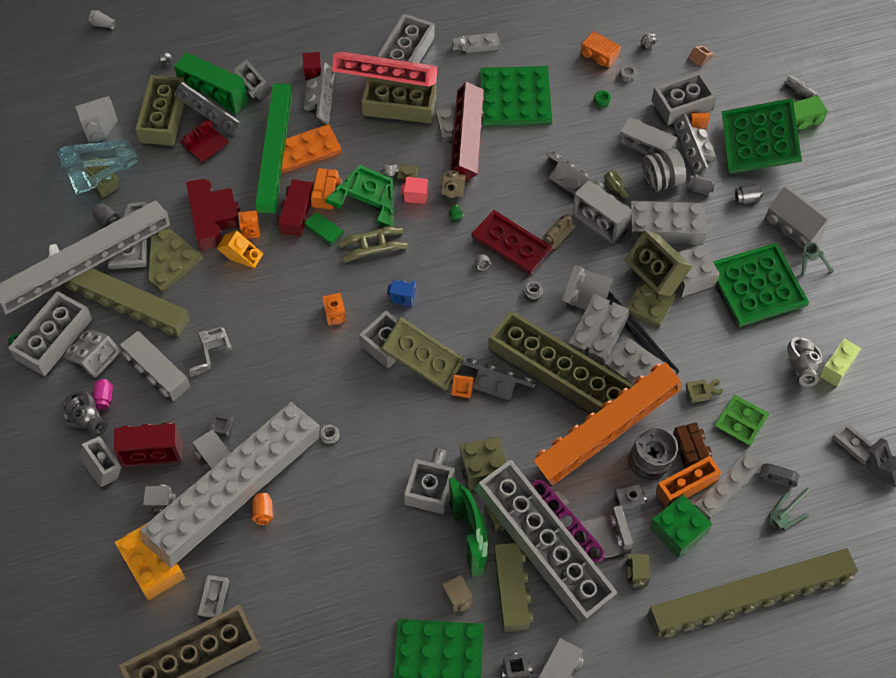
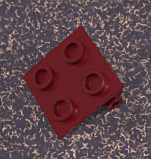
[180,120,229,163]

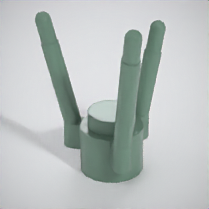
[801,241,834,275]
[768,487,810,531]

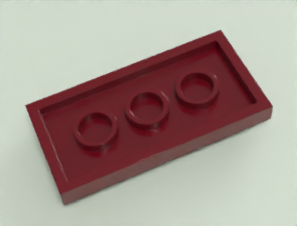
[471,210,553,275]

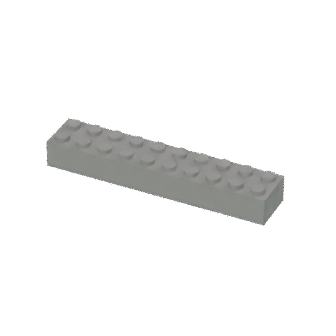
[140,402,320,568]

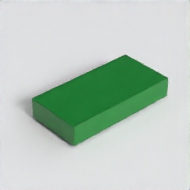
[304,212,344,246]

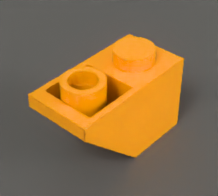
[216,231,263,268]

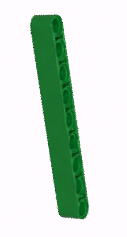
[256,83,292,214]

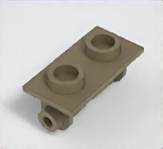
[541,214,576,250]

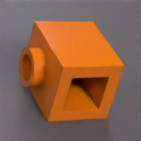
[322,293,346,325]

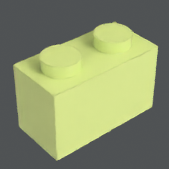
[820,339,861,387]

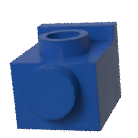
[387,280,416,306]

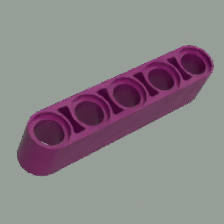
[531,480,606,563]

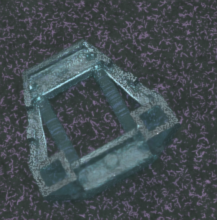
[56,139,139,195]

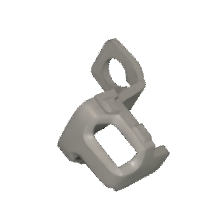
[188,327,231,377]

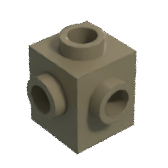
[439,170,466,198]

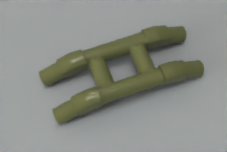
[338,226,408,263]

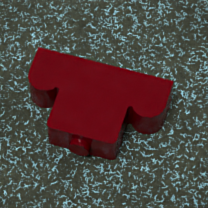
[186,179,241,250]

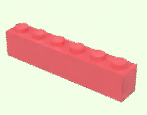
[332,52,437,86]

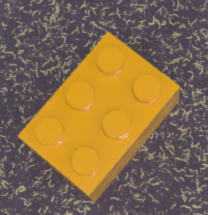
[114,523,185,601]

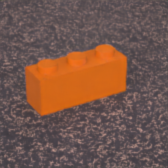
[655,456,721,508]

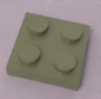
[626,280,676,328]

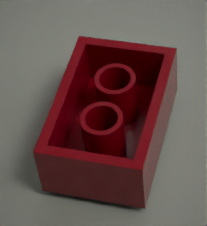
[113,422,183,467]

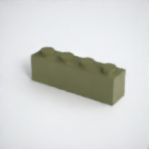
[494,543,533,633]

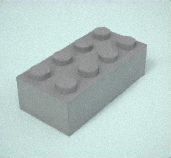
[377,14,435,63]
[629,201,706,246]
[8,291,92,377]

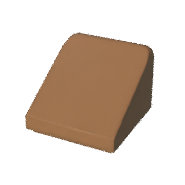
[689,45,715,66]

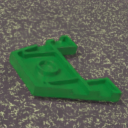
[325,165,393,227]

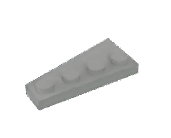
[108,202,147,270]

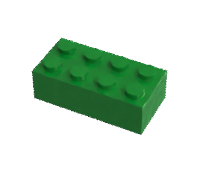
[174,53,248,115]

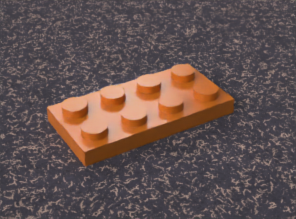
[281,124,342,175]

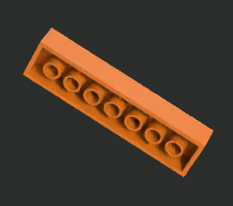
[533,362,682,486]

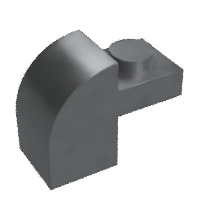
[866,438,896,487]

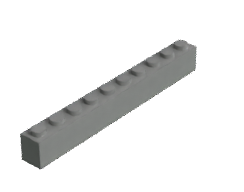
[0,200,170,315]

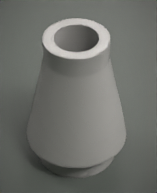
[89,10,115,29]

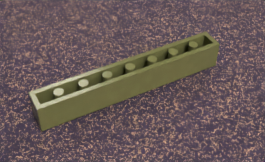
[61,268,190,337]

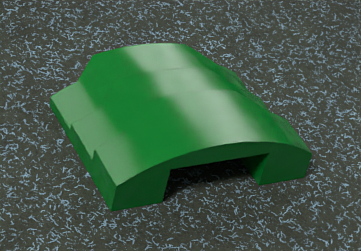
[449,477,488,577]

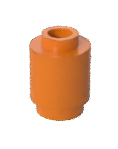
[251,493,273,525]

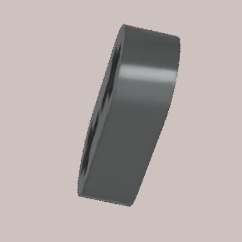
[760,463,800,487]

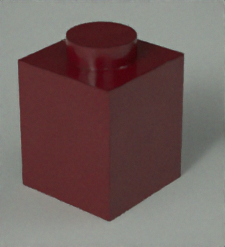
[302,52,321,80]

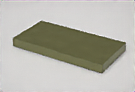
[380,317,464,392]

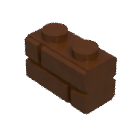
[673,422,712,469]

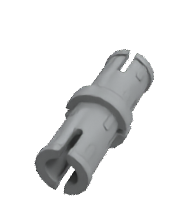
[784,74,818,99]

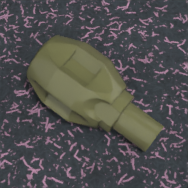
[604,170,630,200]

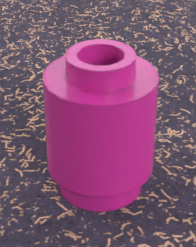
[92,379,113,410]

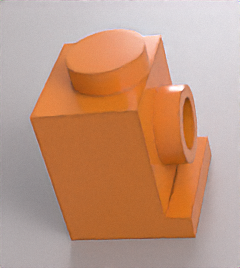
[238,210,260,239]

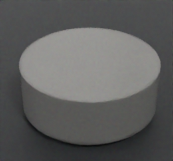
[619,65,637,82]

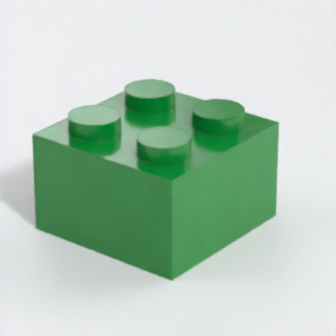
[650,494,712,558]

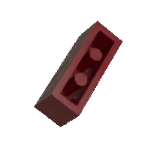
[277,179,313,237]

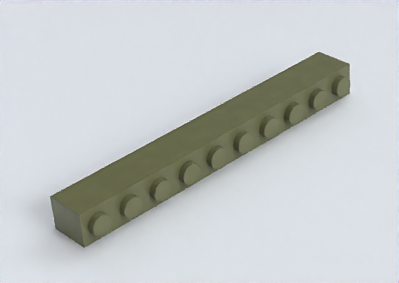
[648,548,858,637]

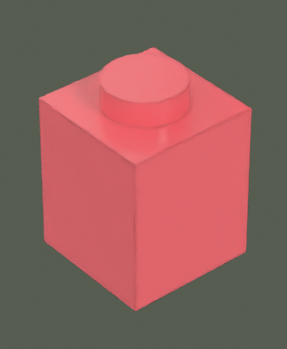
[401,177,428,204]

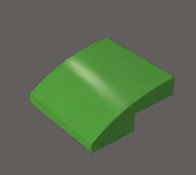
[715,394,770,446]

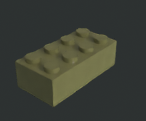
[135,75,186,146]
[362,77,437,123]

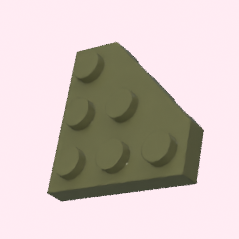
[149,227,203,294]

